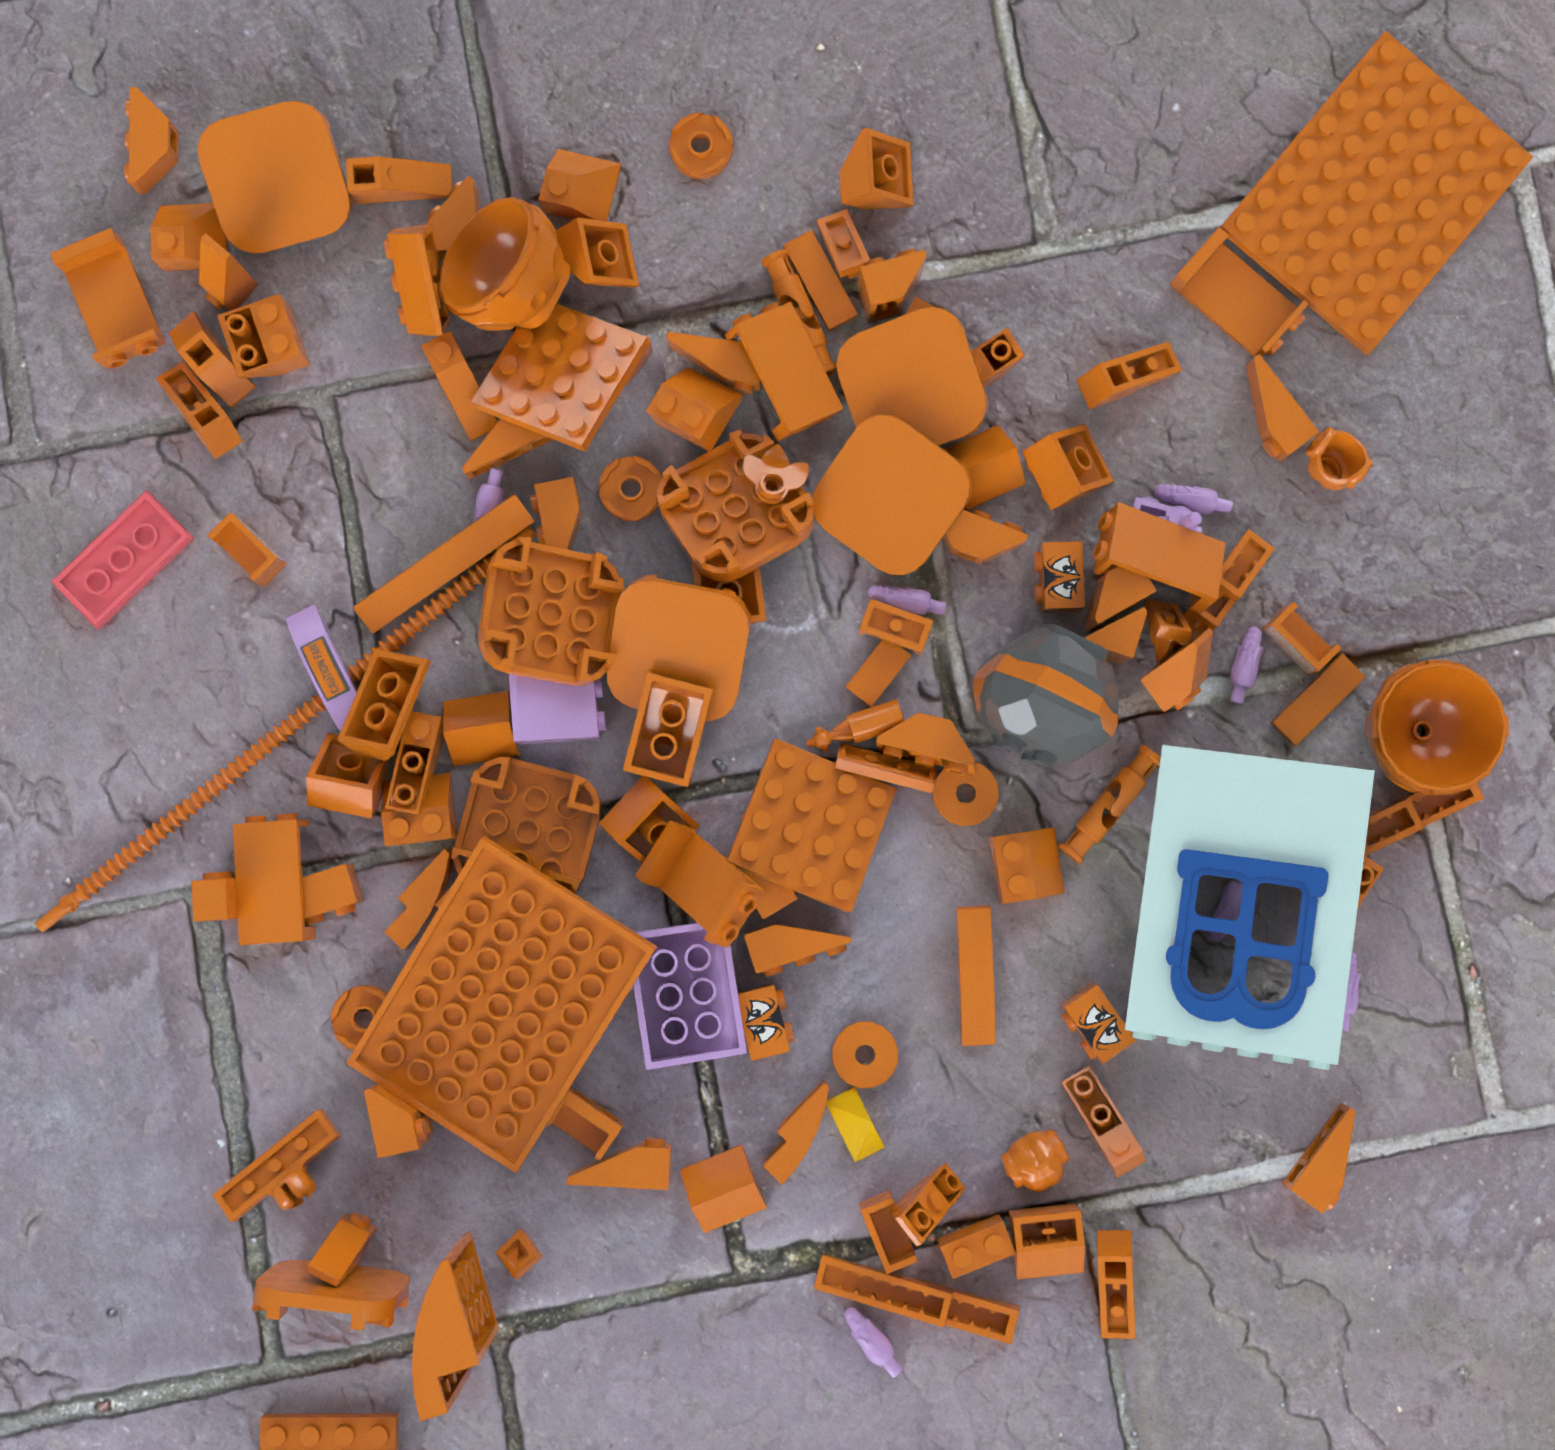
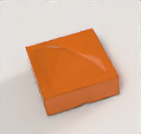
[495,1229,543,1280]

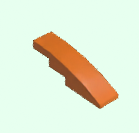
[1175,529,1275,649]
[956,905,995,1046]

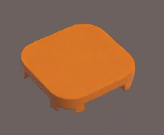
[197,101,354,253]
[836,307,989,446]
[812,415,972,575]
[656,429,814,582]
[478,537,624,686]
[607,575,752,721]
[451,757,602,894]
[252,1260,410,1330]

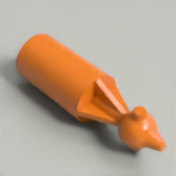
[806,699,904,752]

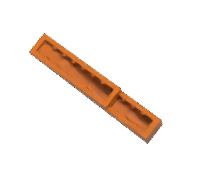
[352,493,535,634]
[1364,784,1484,856]
[814,1254,1020,1345]

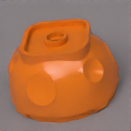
[438,197,570,331]
[1365,660,1509,795]

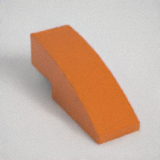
[384,849,453,951]
[763,1079,829,1185]

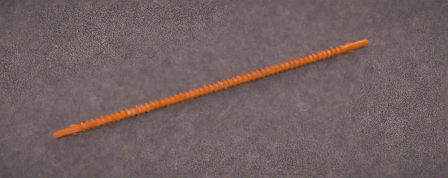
[35,526,537,932]

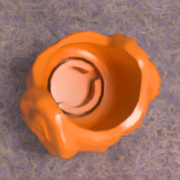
[1305,427,1373,490]
[1001,1129,1070,1192]

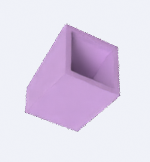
[509,674,606,745]

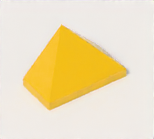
[826,1086,885,1162]

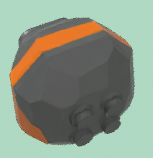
[973,624,1119,768]

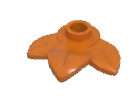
[743,444,809,504]

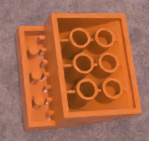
[412,1231,500,1421]

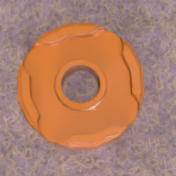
[669,113,733,179]
[599,456,662,522]
[932,762,999,826]
[331,985,388,1050]
[832,1021,898,1088]

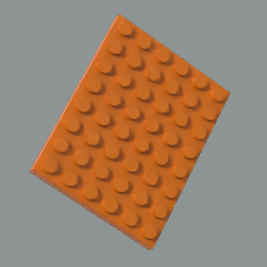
[1220,30,1533,355]
[346,836,658,1173]

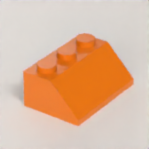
[384,224,451,336]
[337,649,431,761]

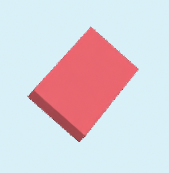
[51,490,195,629]

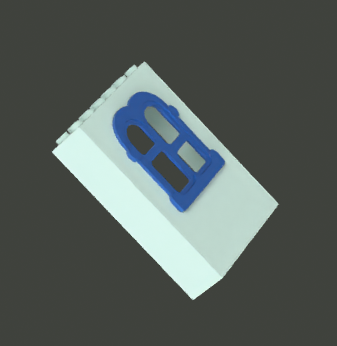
[1125,745,1375,1070]

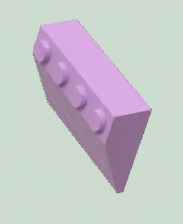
[633,923,747,1070]

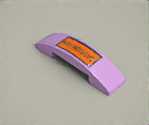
[285,604,357,732]

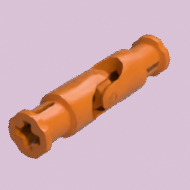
[761,249,837,377]
[1058,744,1161,865]

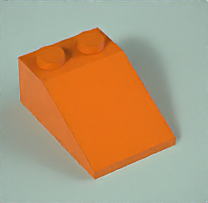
[623,672,713,787]

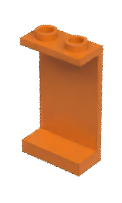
[1170,227,1309,357]
[50,228,166,369]
[725,302,844,442]
[1093,502,1226,613]
[233,813,316,945]
[635,820,764,948]

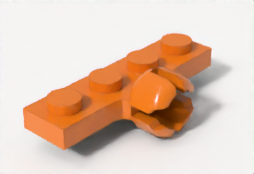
[212,1109,341,1222]

